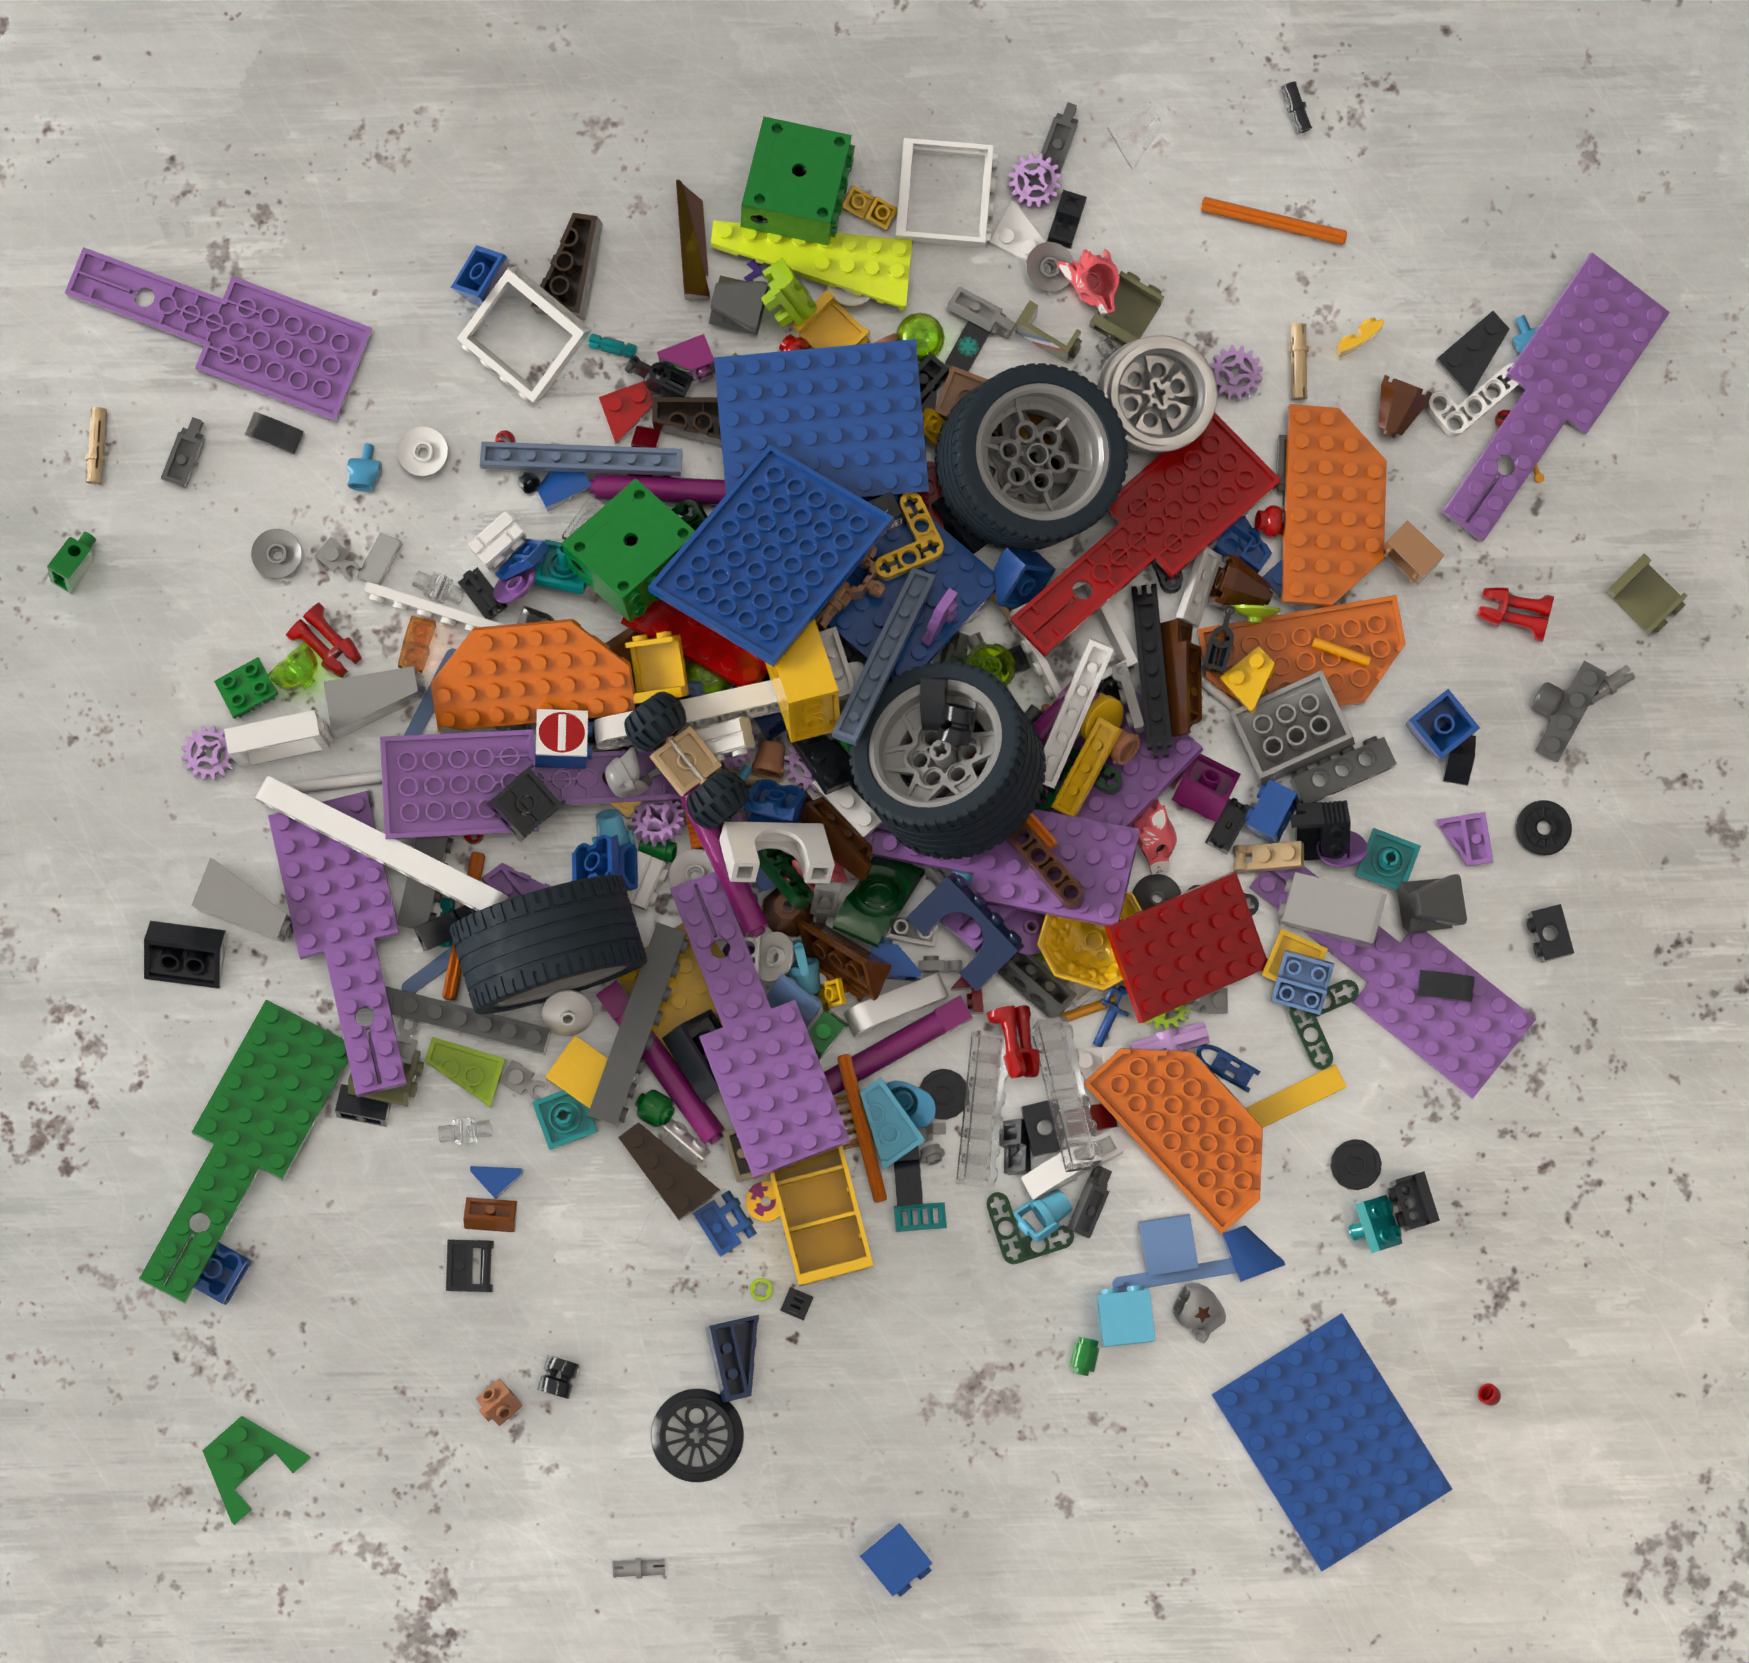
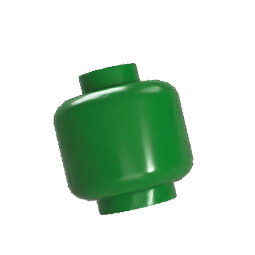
[635,1090,675,1127]

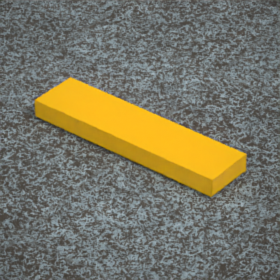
[1051,717,1122,817]
[1246,1064,1347,1128]

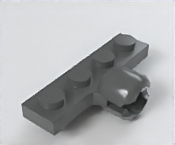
[1533,661,1607,762]

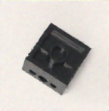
[487,764,566,842]
[1290,800,1351,861]
[1387,1171,1440,1232]

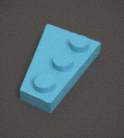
[860,1077,925,1170]

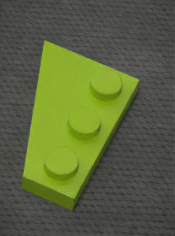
[425,1037,506,1108]

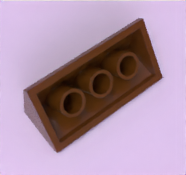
[797,919,892,1001]

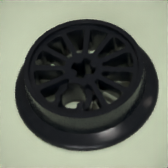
[651,1389,744,1483]

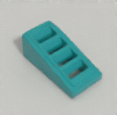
[894,1202,947,1232]

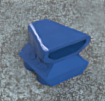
[743,779,806,823]
[572,835,638,891]
[194,1243,251,1305]

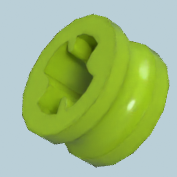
[750,1278,773,1301]

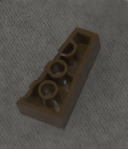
[531,213,603,320]
[652,397,722,446]
[618,1122,721,1221]

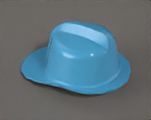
[886,1080,936,1128]

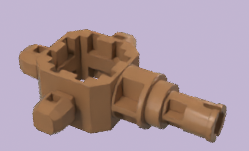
[815,546,886,630]

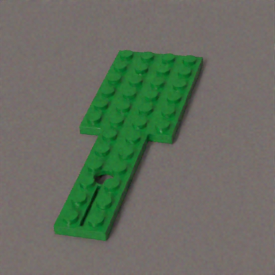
[139,1000,349,1304]

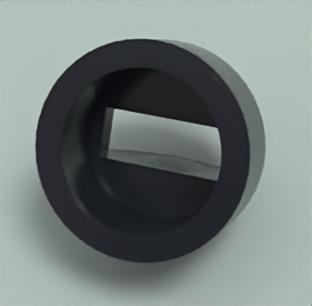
[518,471,540,494]

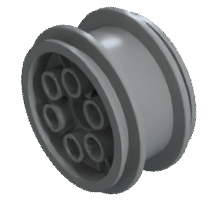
[1096,335,1217,454]

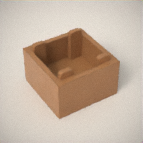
[934,366,988,420]
[1383,520,1444,585]

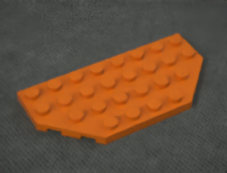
[1281,404,1387,606]
[1197,595,1406,707]
[430,619,637,731]
[1083,1048,1263,1234]

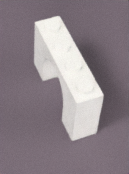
[719,821,835,884]

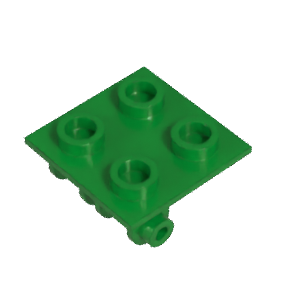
[214,657,279,719]

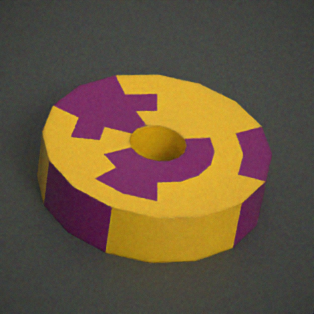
[745,1181,780,1222]

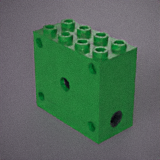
[740,116,855,246]
[561,478,695,623]

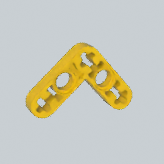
[875,493,944,581]

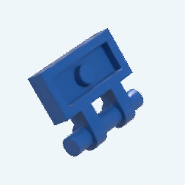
[693,1190,757,1257]

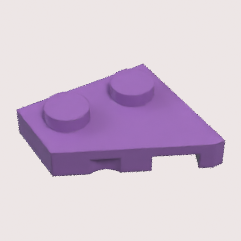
[921,588,959,647]
[1437,812,1494,867]
[481,863,551,900]

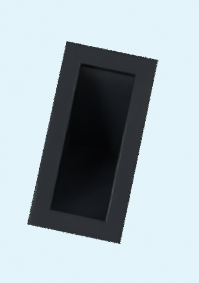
[1442,735,1476,786]

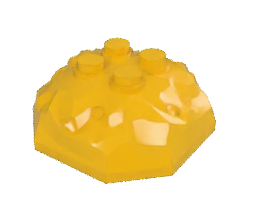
[1037,892,1142,991]

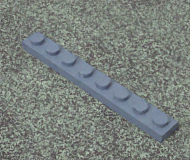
[479,442,683,476]
[832,567,936,746]

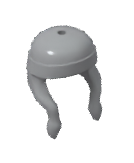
[605,746,663,799]

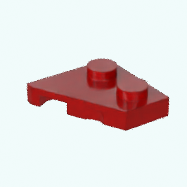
[599,381,653,443]

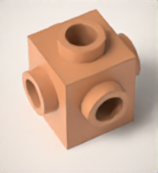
[476,1379,523,1426]

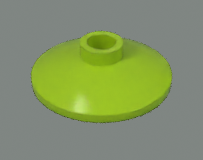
[1231,605,1281,623]

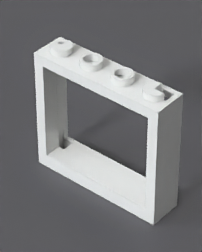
[896,138,998,248]
[457,266,592,402]
[1009,582,1138,702]
[224,710,334,768]

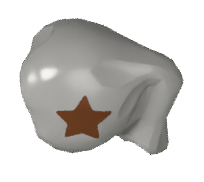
[1173,1283,1226,1343]

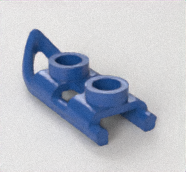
[1197,1044,1261,1093]

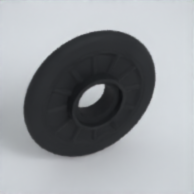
[1516,800,1572,855]

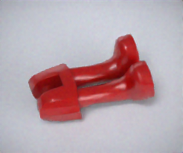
[1477,587,1554,642]
[285,602,362,678]
[987,1005,1040,1079]

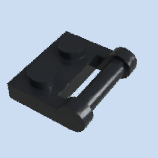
[446,1239,494,1292]

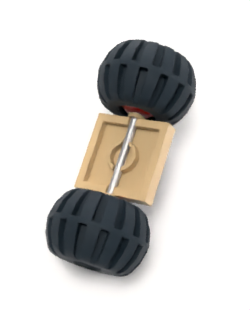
[624,691,749,830]

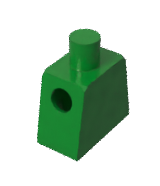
[47,531,96,594]
[808,1009,849,1062]

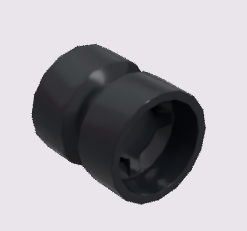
[936,703,977,746]
[537,1355,579,1399]

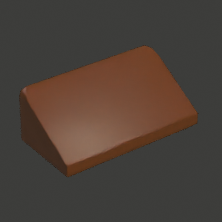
[463,1197,517,1232]

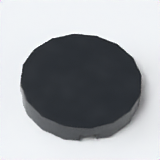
[919,1069,969,1120]
[1330,1139,1382,1191]

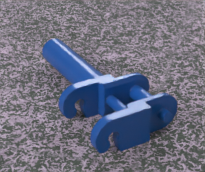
[1093,985,1130,1047]

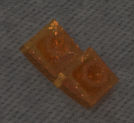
[398,616,436,673]

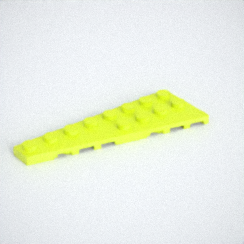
[711,220,912,311]

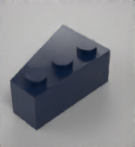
[705,1315,759,1403]

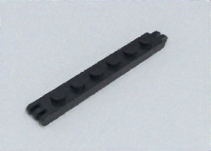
[1131,583,1173,759]

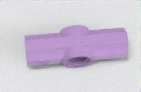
[1130,1022,1210,1051]

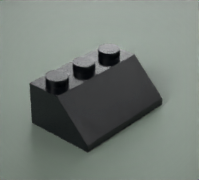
[144,921,226,988]
[662,1009,723,1103]

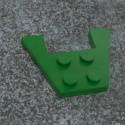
[202,1416,311,1525]

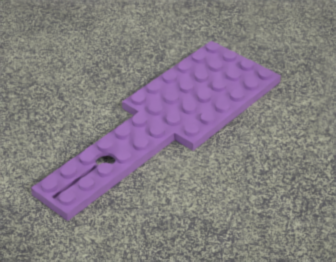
[65,247,373,422]
[1442,252,1670,542]
[941,691,1203,953]
[380,729,678,839]
[268,791,408,1097]
[865,802,1140,926]
[1249,866,1536,1099]
[670,872,850,1179]

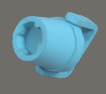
[592,809,635,846]
[788,939,821,994]
[1014,1189,1073,1242]

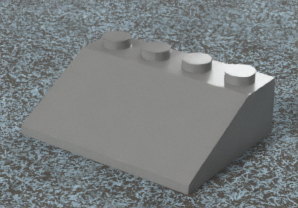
[1229,670,1355,785]

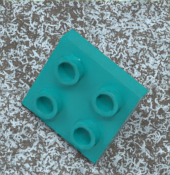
[533,539,586,595]
[1355,828,1421,892]
[532,1090,598,1150]
[1349,1195,1403,1254]

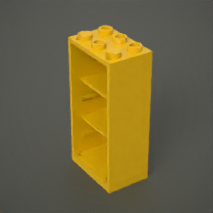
[765,618,840,743]
[770,1146,874,1287]

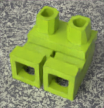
[761,257,817,328]

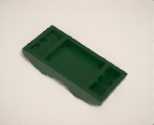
[833,856,925,948]

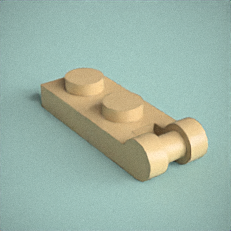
[1233,841,1304,873]

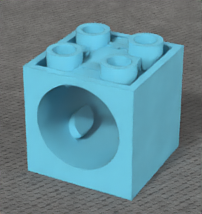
[1096,1285,1156,1347]

